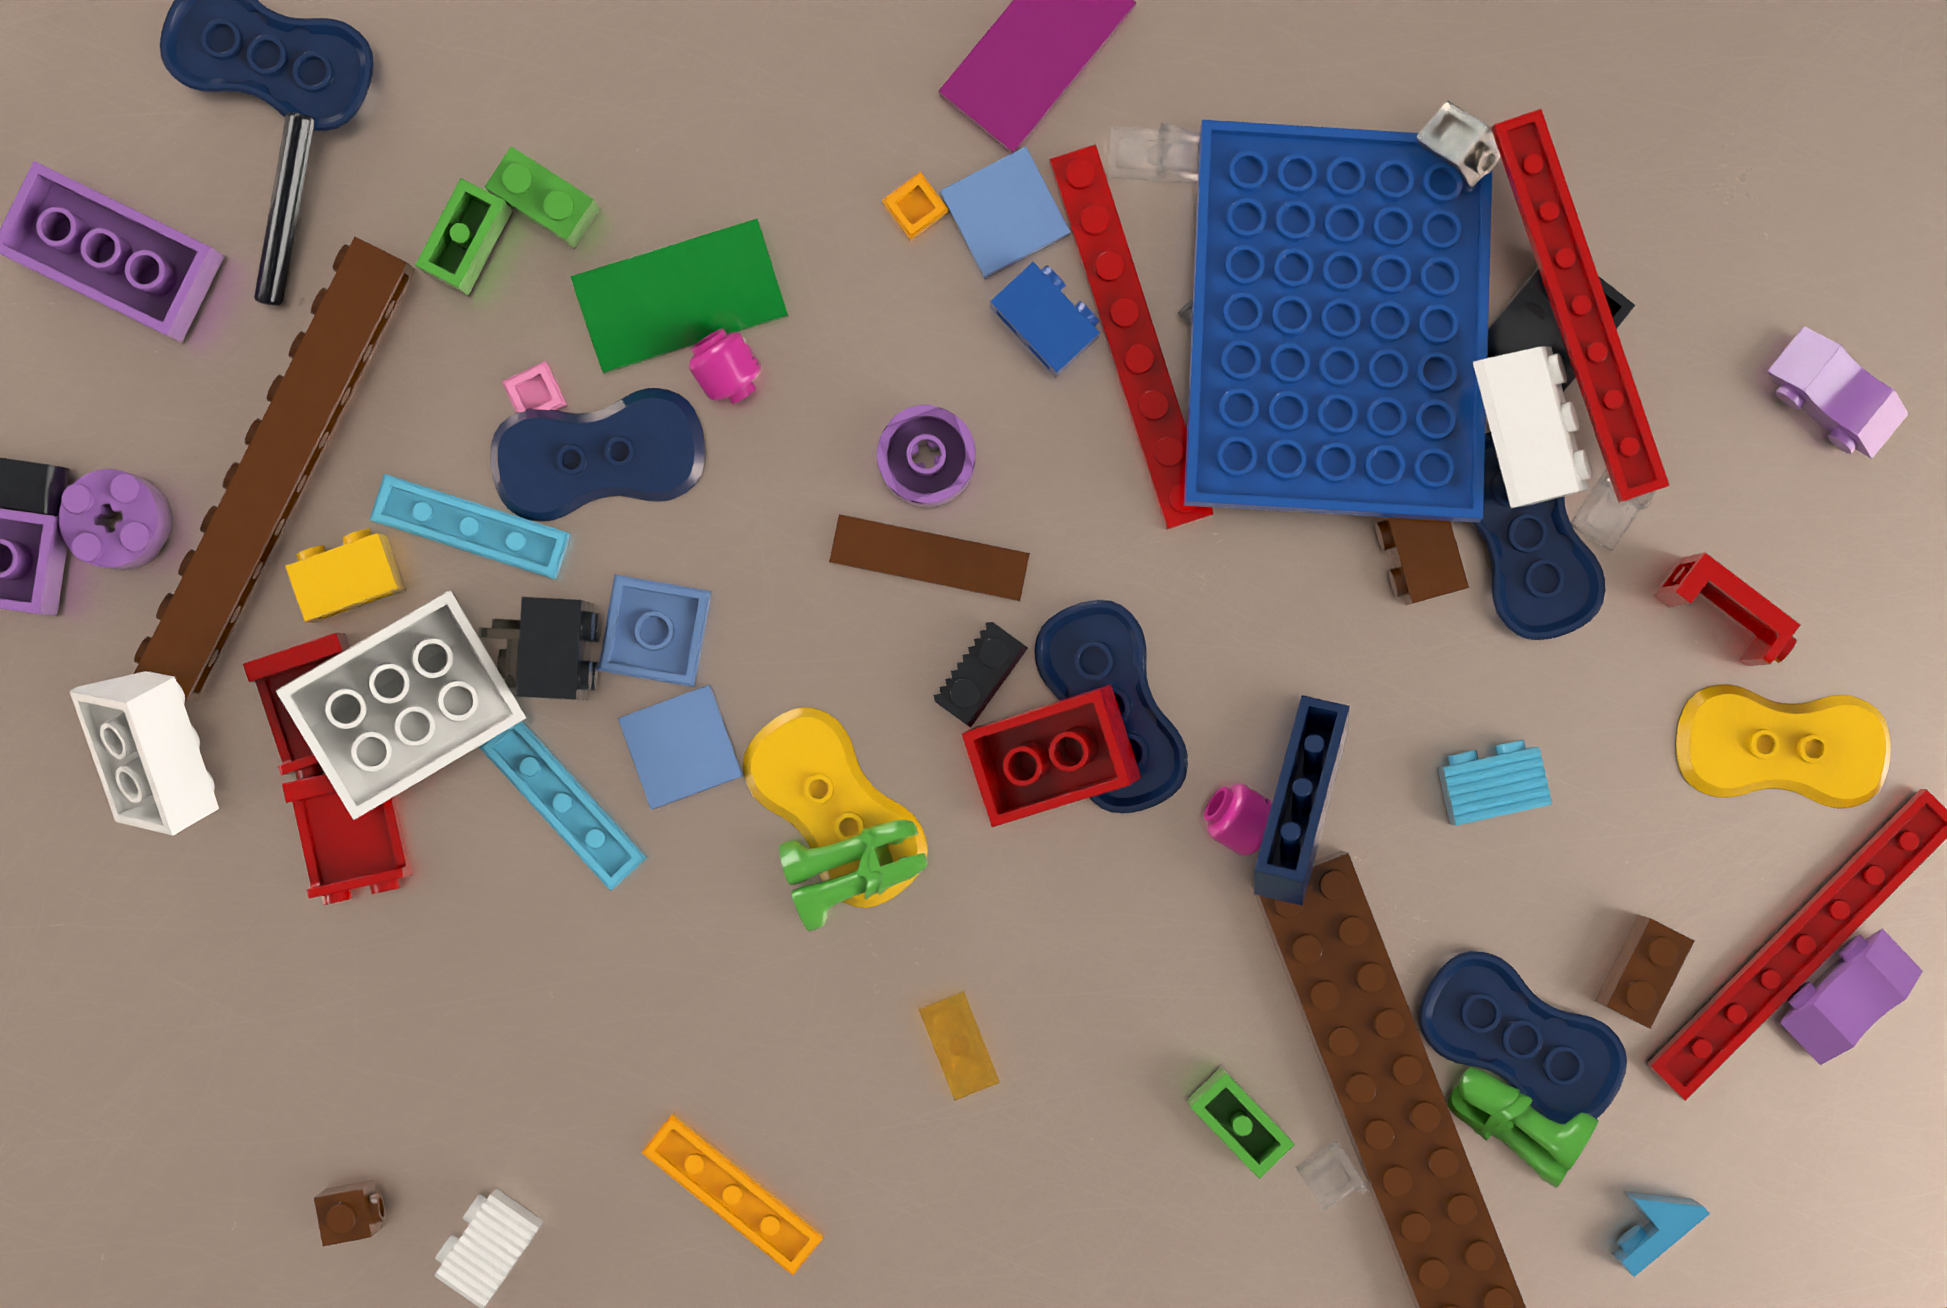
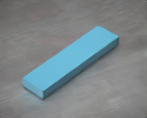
[369,474,572,580]
[479,720,648,891]

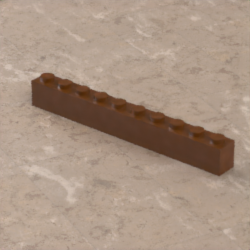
[134,236,416,702]

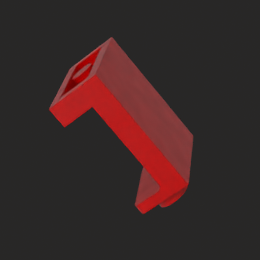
[1654,552,1801,666]
[243,632,350,780]
[282,774,412,905]

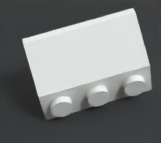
[1473,346,1592,508]
[69,671,219,836]

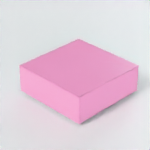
[502,361,568,413]

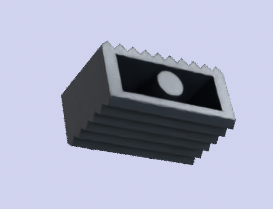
[934,622,1028,728]

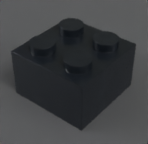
[516,597,601,700]

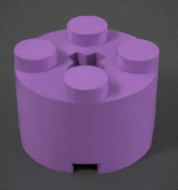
[877,405,976,507]
[59,469,173,570]

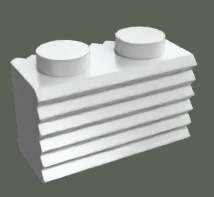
[434,1189,544,1308]

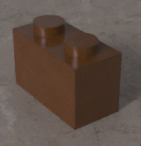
[1375,517,1469,605]
[1595,915,1695,1029]

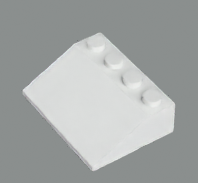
[275,590,526,820]

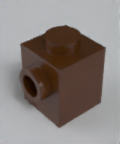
[314,1180,385,1247]

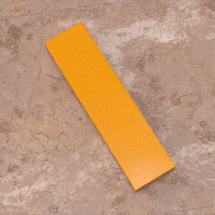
[641,1112,824,1276]

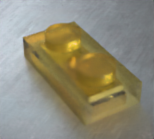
[918,990,1000,1101]

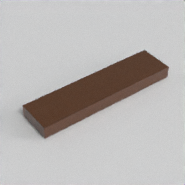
[829,514,1030,601]

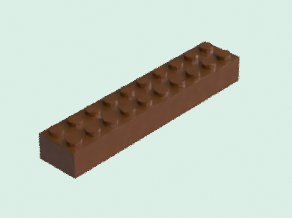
[1251,850,1526,1308]

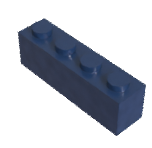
[1254,695,1350,906]

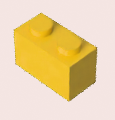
[285,528,406,623]

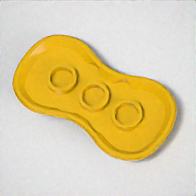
[1676,684,1891,809]
[742,707,928,908]

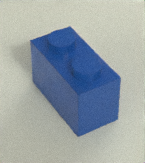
[990,262,1100,378]

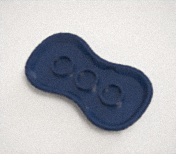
[160,0,374,131]
[490,388,705,521]
[1471,432,1606,640]
[1035,600,1188,814]
[1418,951,1627,1124]

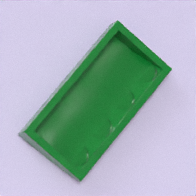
[570,218,788,374]

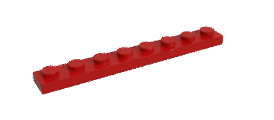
[1491,109,1670,503]
[1049,144,1214,530]
[1647,789,1947,1101]

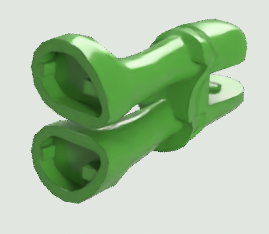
[779,820,928,932]
[1447,1067,1599,1188]

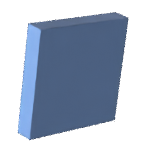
[940,146,1071,279]
[598,575,712,687]
[618,685,744,810]

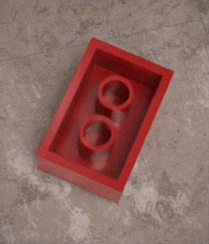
[961,684,1141,827]

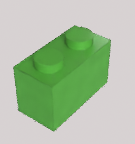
[485,146,600,249]
[415,178,513,295]
[1186,1066,1295,1179]

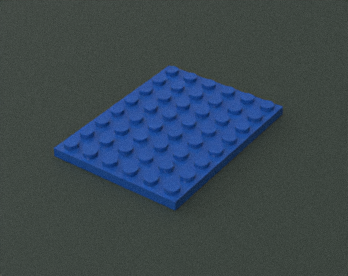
[1184,120,1493,523]

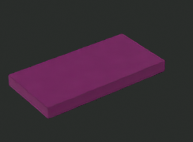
[938,0,1136,154]

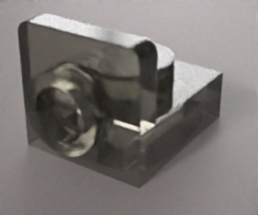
[1416,101,1500,187]
[478,619,520,689]

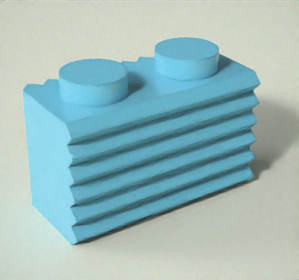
[1437,739,1552,826]

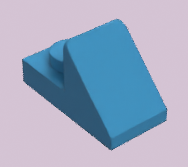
[1611,1192,1710,1277]

